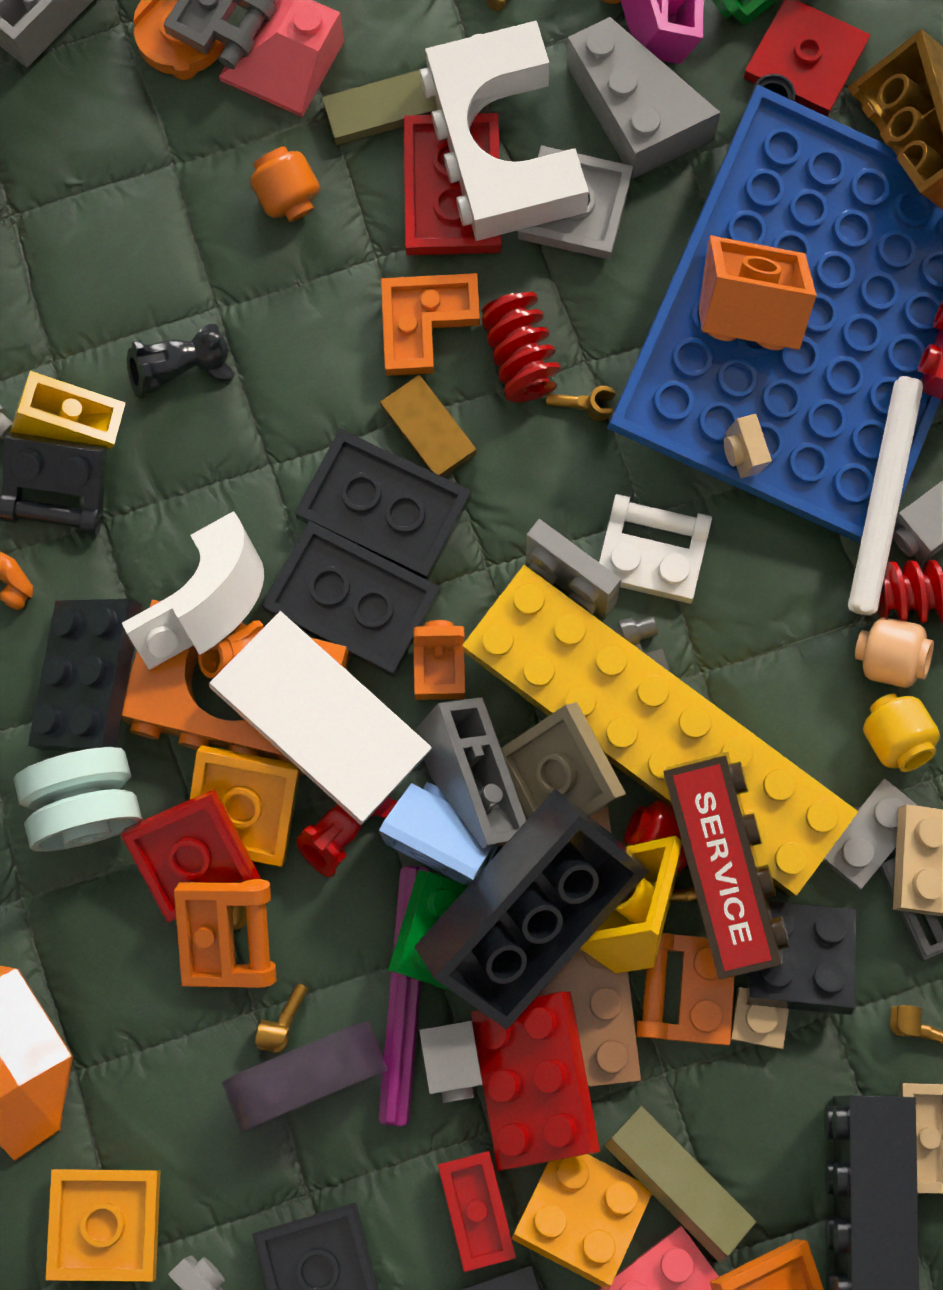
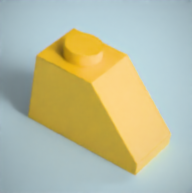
[10,371,125,449]

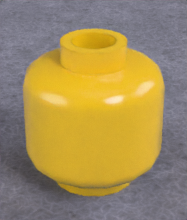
[863,694,940,772]

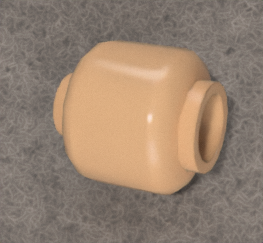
[855,617,934,688]

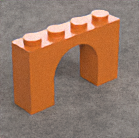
[122,599,350,776]

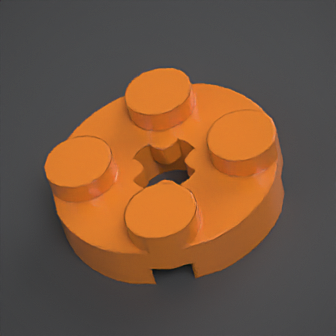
[133,0,225,80]

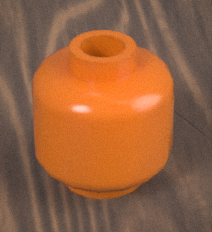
[250,146,321,222]

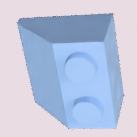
[379,782,498,886]

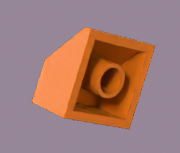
[699,235,817,350]

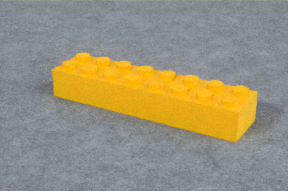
[462,565,859,897]

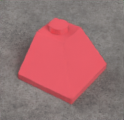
[219,0,345,118]

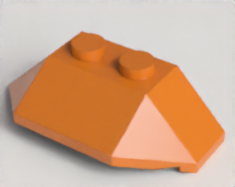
[0,966,73,1161]

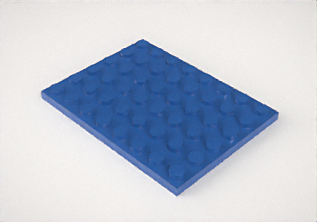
[607,85,943,544]

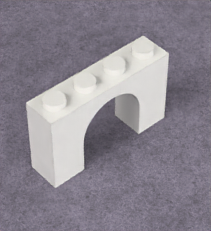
[419,21,589,241]

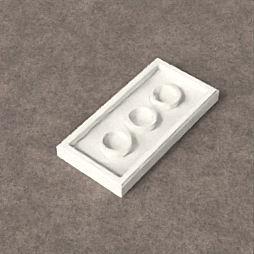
[209,611,432,825]

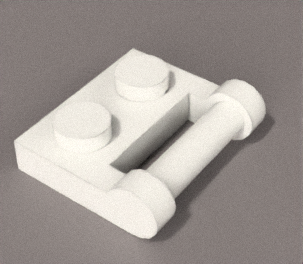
[599,494,712,604]

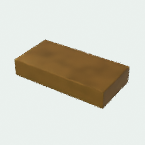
[380,374,477,477]

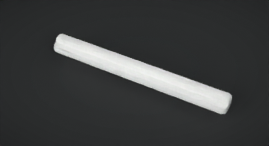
[848,376,923,615]

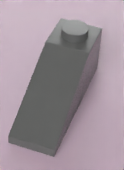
[414,697,526,849]

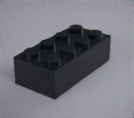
[414,788,649,1030]
[824,1095,919,1290]

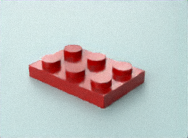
[404,113,501,255]
[471,991,600,1171]

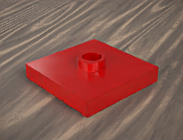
[743,0,871,117]
[120,789,261,923]

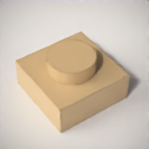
[724,414,772,479]
[731,987,789,1049]

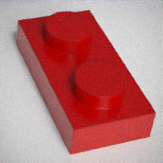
[438,1151,516,1272]

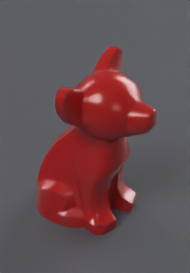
[296,794,398,878]

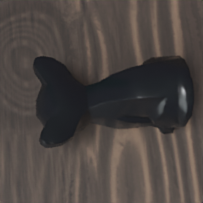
[126,324,234,399]

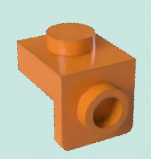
[414,620,465,700]

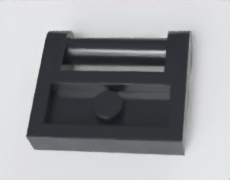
[0,432,107,535]

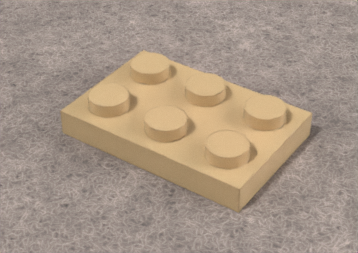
[893,804,943,916]

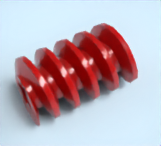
[481,292,561,402]
[878,560,943,624]

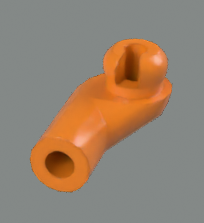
[0,552,33,611]

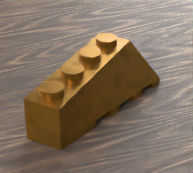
[847,29,943,209]

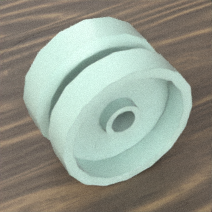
[13,747,142,851]

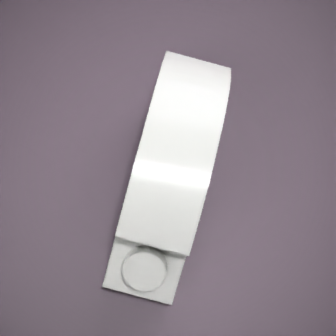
[122,511,264,670]

